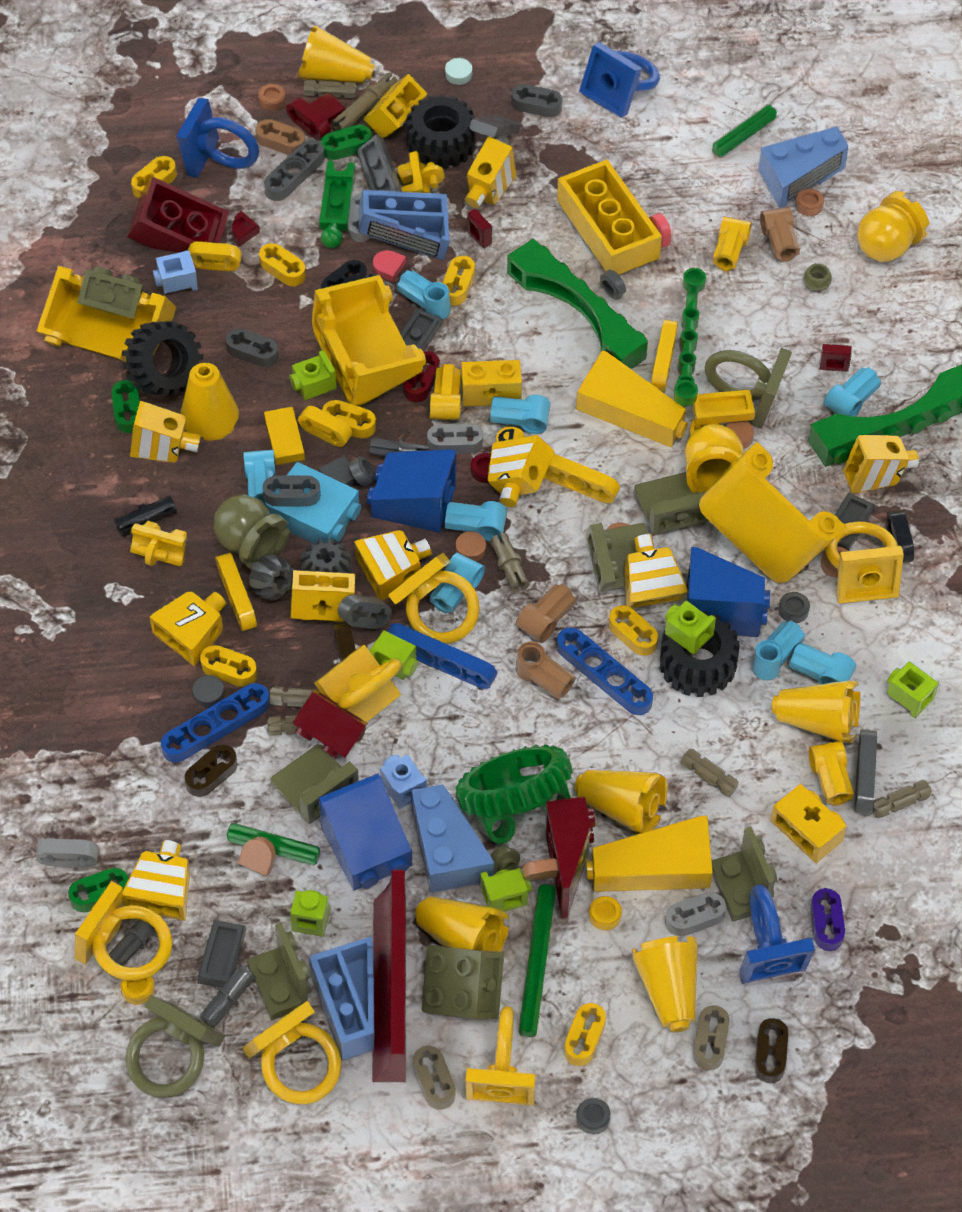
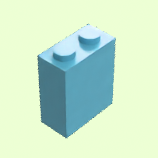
[265,462,361,545]

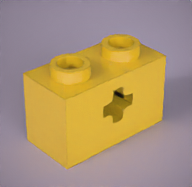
[364,74,427,138]
[461,360,522,407]
[291,570,355,622]
[770,783,847,864]

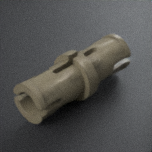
[490,533,530,593]

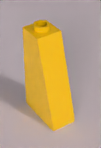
[576,350,688,448]
[586,816,713,892]

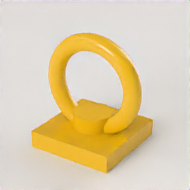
[825,521,904,604]
[388,553,480,644]
[314,645,402,722]
[74,881,172,981]
[242,1001,341,1105]
[465,1006,536,1106]

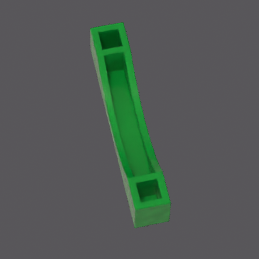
[507,238,648,369]
[808,364,962,467]

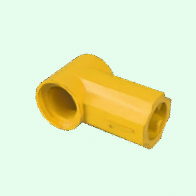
[712,216,752,272]
[430,364,462,421]
[808,741,854,806]

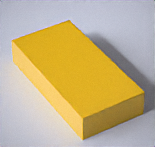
[692,390,755,425]
[264,406,305,465]

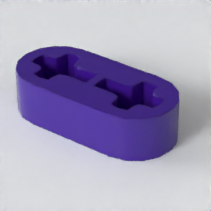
[810,888,845,951]

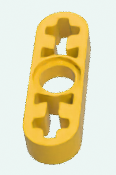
[651,319,678,393]
[544,454,620,503]
[215,553,257,631]

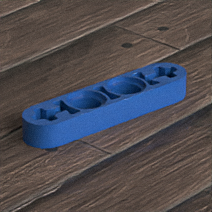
[387,623,498,689]
[557,627,653,716]
[161,683,270,763]

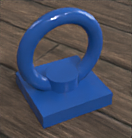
[579,42,660,118]
[176,97,259,178]
[739,884,815,984]

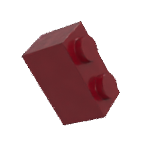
[292,689,368,758]

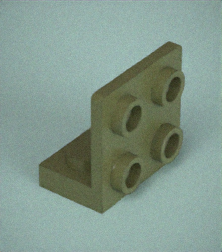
[77,266,145,319]
[634,472,709,536]
[585,523,648,593]
[270,744,359,824]
[712,826,777,922]
[247,923,312,1021]
[422,945,505,1019]

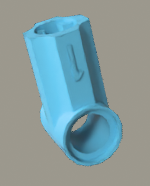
[397,270,451,320]
[824,367,881,416]
[490,395,551,434]
[244,450,276,504]
[445,501,507,541]
[430,553,485,614]
[752,620,805,680]
[789,642,856,684]

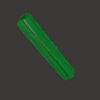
[712,104,777,157]
[227,823,320,865]

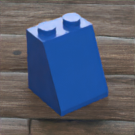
[367,449,457,533]
[687,547,770,637]
[319,773,412,891]

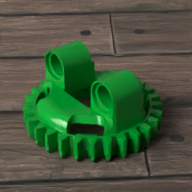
[456,744,573,844]

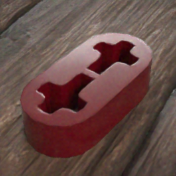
[286,97,331,140]
[403,351,440,403]

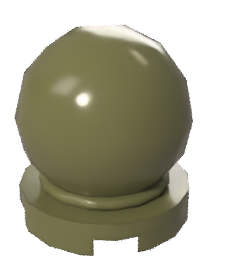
[213,494,291,570]

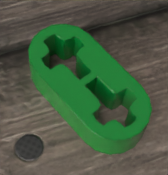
[321,125,372,160]
[111,380,140,433]
[68,868,129,913]

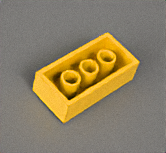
[557,159,662,275]

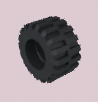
[406,95,476,169]
[122,321,203,395]
[659,611,740,697]

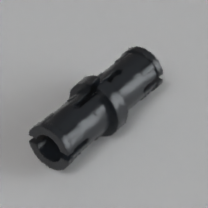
[114,495,177,536]

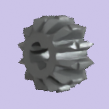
[300,538,352,573]

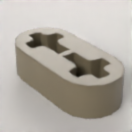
[694,1005,729,1070]
[413,1045,456,1110]

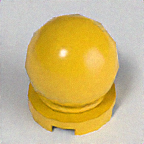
[857,191,930,262]
[685,424,744,493]

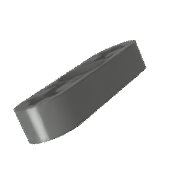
[264,140,325,201]
[855,729,877,815]

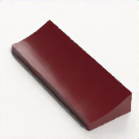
[372,870,406,1082]

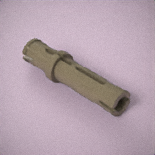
[331,72,398,131]

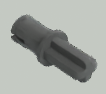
[369,438,429,457]
[109,911,155,966]
[200,964,256,1028]

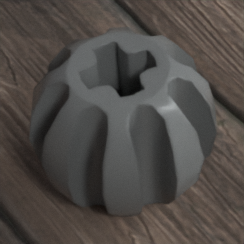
[248,555,293,600]

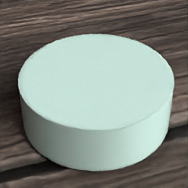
[445,58,472,85]

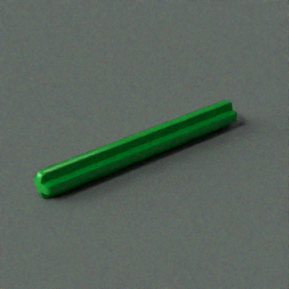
[519,884,556,1037]

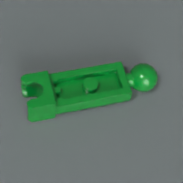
[319,160,355,249]

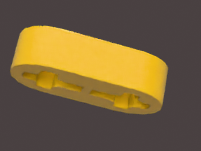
[131,156,177,199]
[188,242,242,271]
[259,243,306,286]
[442,256,475,306]
[322,400,376,439]
[298,406,353,447]
[608,605,658,656]
[200,645,257,687]
[564,1003,606,1066]

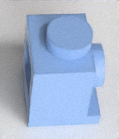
[153,251,198,294]
[380,754,427,809]

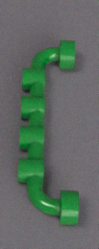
[673,268,706,407]

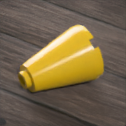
[297,25,375,84]
[180,363,239,441]
[771,680,861,744]
[574,769,668,834]
[415,896,509,952]
[632,936,698,1032]

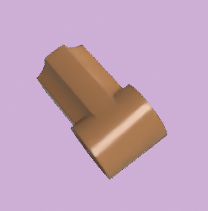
[760,207,800,262]
[516,584,576,643]
[516,641,576,699]

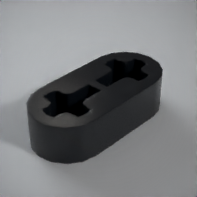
[321,260,367,289]
[886,510,914,563]

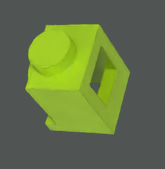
[289,350,337,400]
[665,601,716,654]
[369,630,418,681]
[887,661,939,718]
[480,868,532,912]
[290,890,331,937]

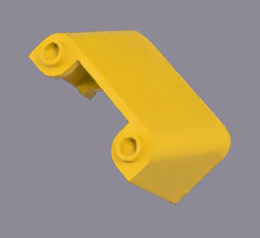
[37,266,177,362]
[312,275,426,406]
[699,442,846,584]

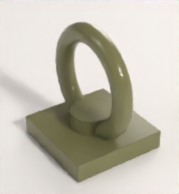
[704,348,792,429]
[126,995,226,1098]

